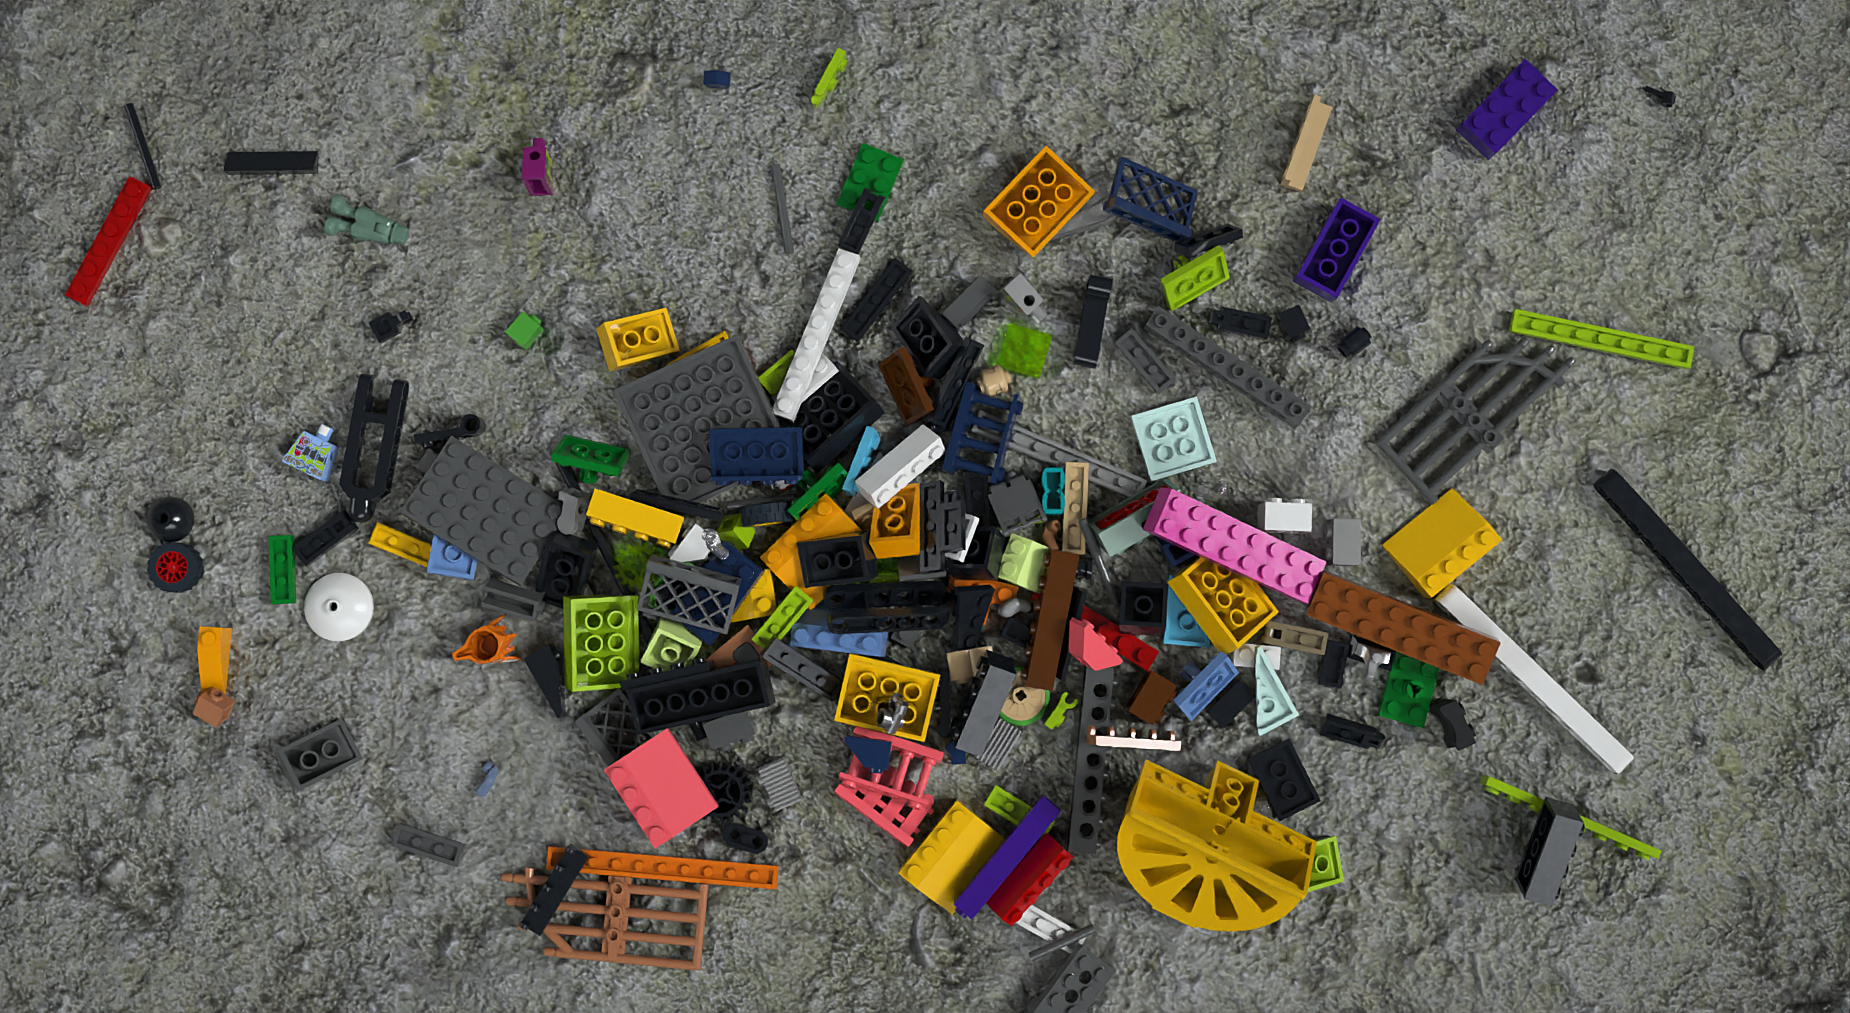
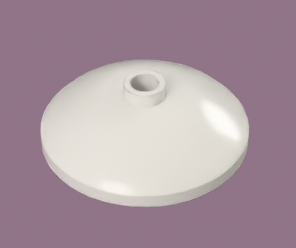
[304,573,374,641]

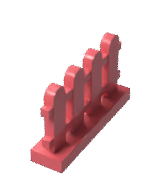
[833,763,934,848]

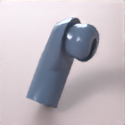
[475,761,499,797]

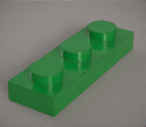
[268,535,297,605]

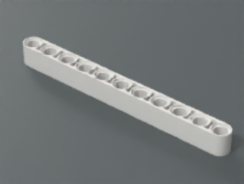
[1434,583,1634,775]

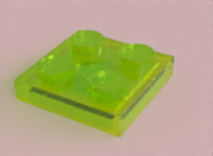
[997,322,1053,379]

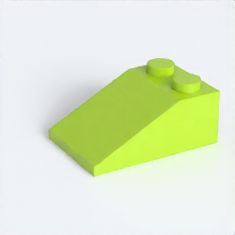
[1308,836,1344,892]

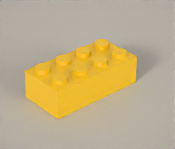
[586,489,685,549]

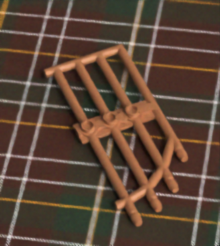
[501,867,708,971]

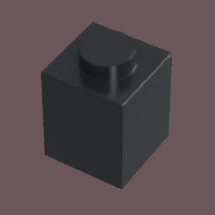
[1275,305,1310,342]

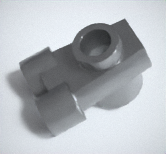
[876,693,909,734]

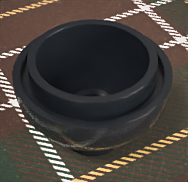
[147,497,194,542]

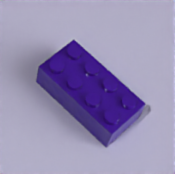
[1456,59,1558,160]
[1292,198,1381,303]

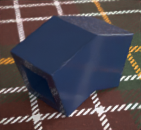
[703,70,731,89]
[945,739,966,765]

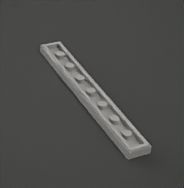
[971,410,1148,498]

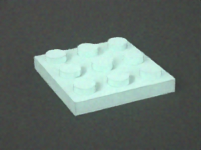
[1131,396,1217,482]

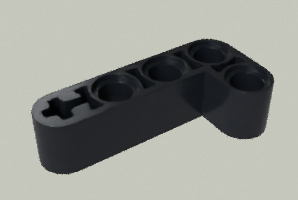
[1073,274,1113,369]

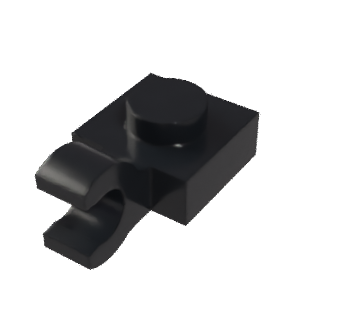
[368,310,413,343]

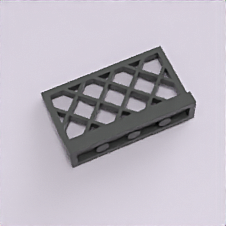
[637,554,742,634]
[574,688,656,766]

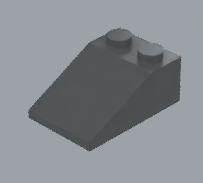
[274,718,363,794]

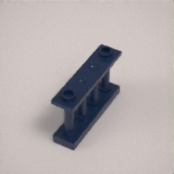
[942,382,1024,485]

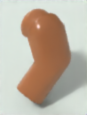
[1041,520,1061,550]

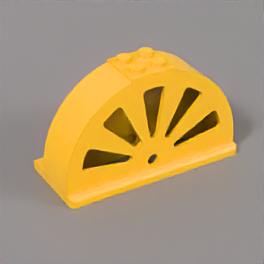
[1117,759,1317,932]

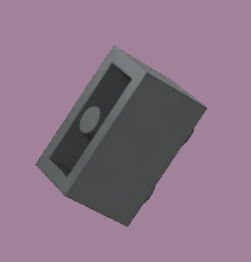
[703,711,757,752]

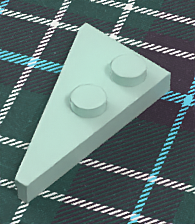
[1254,644,1299,736]

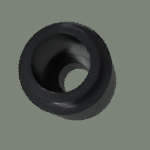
[1336,326,1372,359]

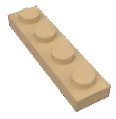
[1062,462,1089,554]

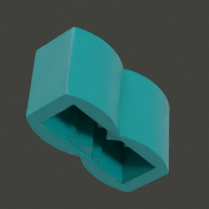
[1041,468,1065,515]

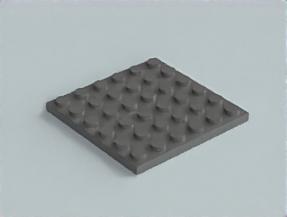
[613,334,780,514]

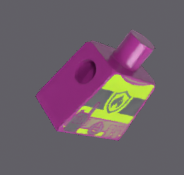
[522,138,553,196]

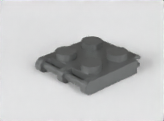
[988,474,1048,537]

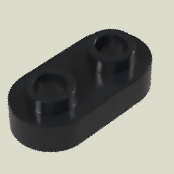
[723,822,769,854]

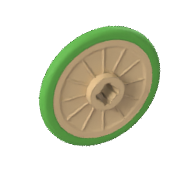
[999,666,1050,726]

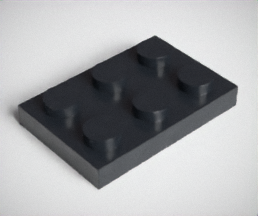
[1247,738,1321,821]

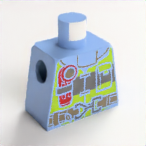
[282,424,338,482]

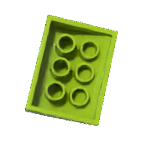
[563,595,639,692]

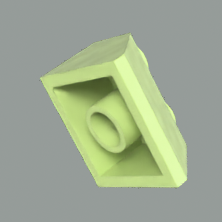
[998,533,1049,594]
[640,617,703,671]

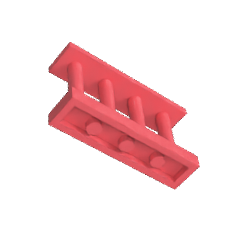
[838,726,944,810]

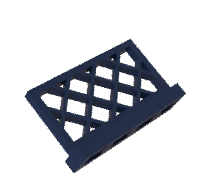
[1103,157,1198,242]

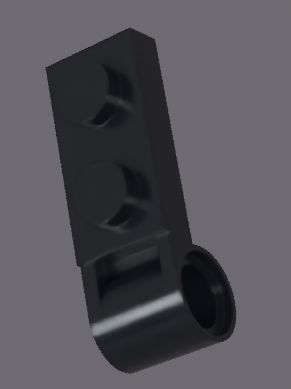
[414,414,486,449]

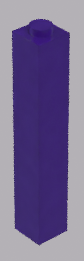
[954,794,1061,920]

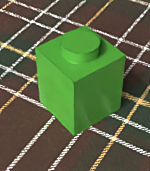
[505,312,544,350]

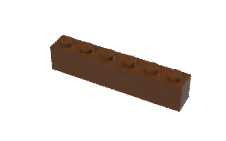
[1020,548,1080,691]

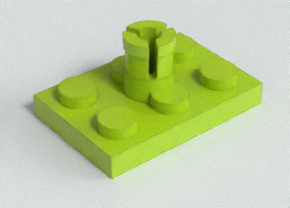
[1160,245,1230,312]

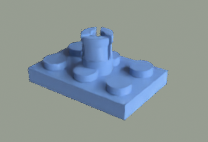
[427,534,477,581]
[1173,651,1239,721]

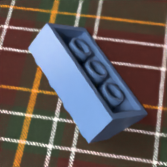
[790,603,890,657]

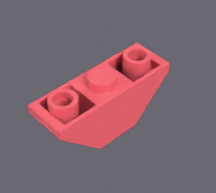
[1069,617,1123,671]

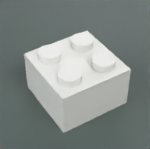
[1257,498,1312,534]

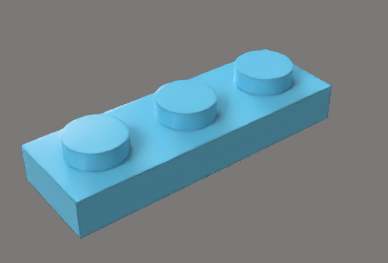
[842,426,880,497]

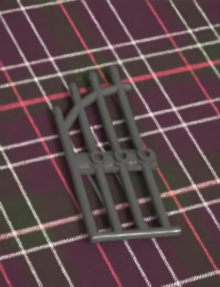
[1374,337,1576,505]

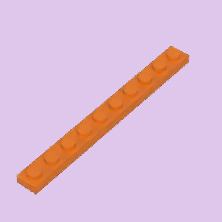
[546,846,779,889]

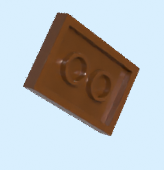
[878,347,934,426]

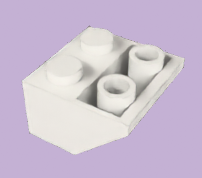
[668,524,721,563]

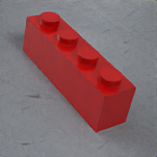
[986,833,1073,927]

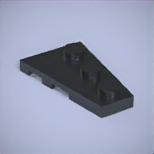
[952,584,995,650]

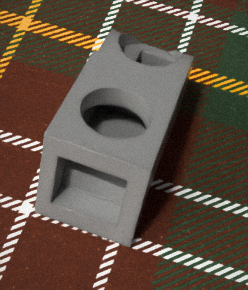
[557,488,590,535]

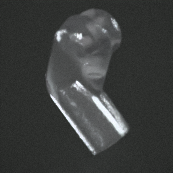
[702,529,729,560]

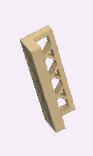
[1280,95,1332,192]

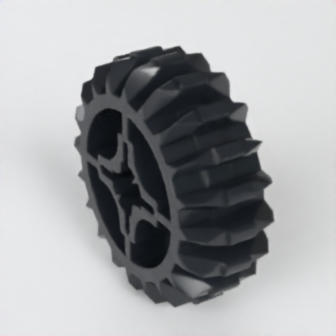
[699,761,753,824]

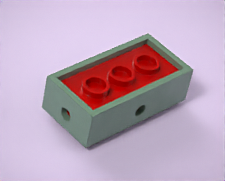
[1088,477,1181,557]

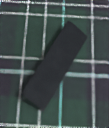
[224,151,319,175]
[1056,586,1088,681]

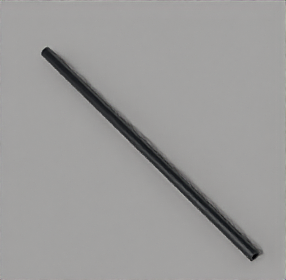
[555,462,707,741]

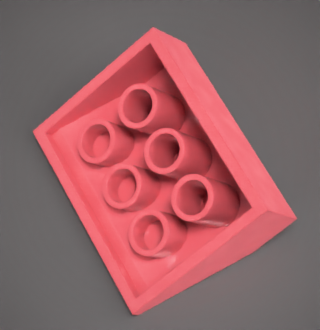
[604,728,719,849]

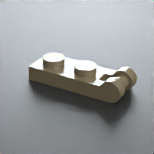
[1260,621,1329,655]

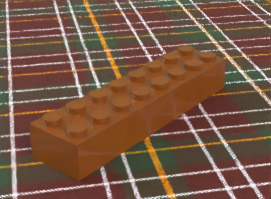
[1305,570,1501,685]

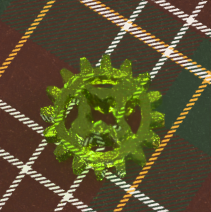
[613,541,661,592]

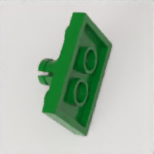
[551,434,631,484]
[788,463,848,521]
[1377,651,1439,728]

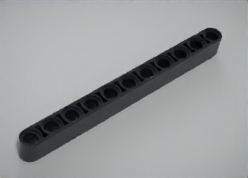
[1593,469,1782,671]

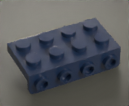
[709,427,804,485]
[672,540,765,645]

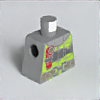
[998,273,1047,323]

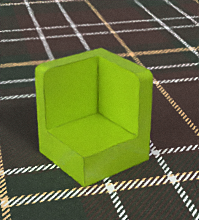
[716,513,756,550]

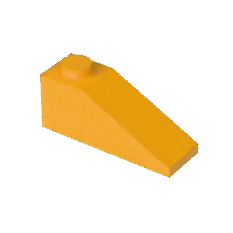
[197,626,232,694]

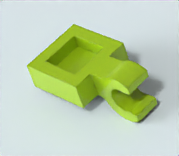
[1043,691,1078,729]

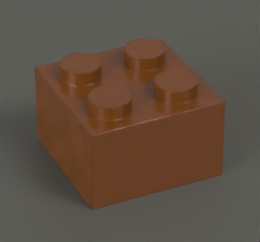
[1124,670,1177,726]

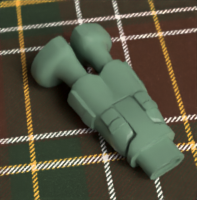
[324,194,409,245]

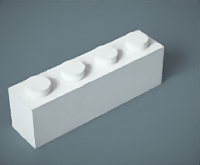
[855,424,946,509]

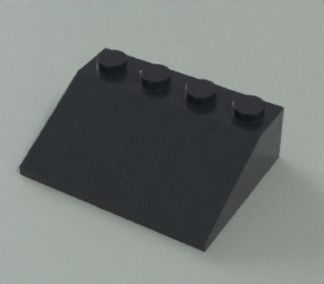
[776,361,885,473]

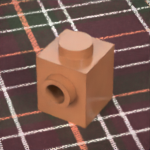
[193,687,236,727]

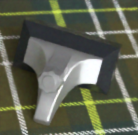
[1347,635,1396,680]

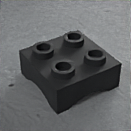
[1429,699,1476,751]

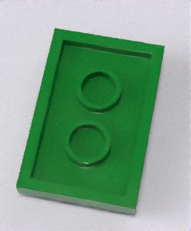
[836,143,904,223]

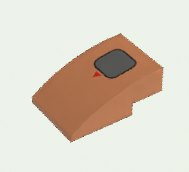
[706,625,773,668]

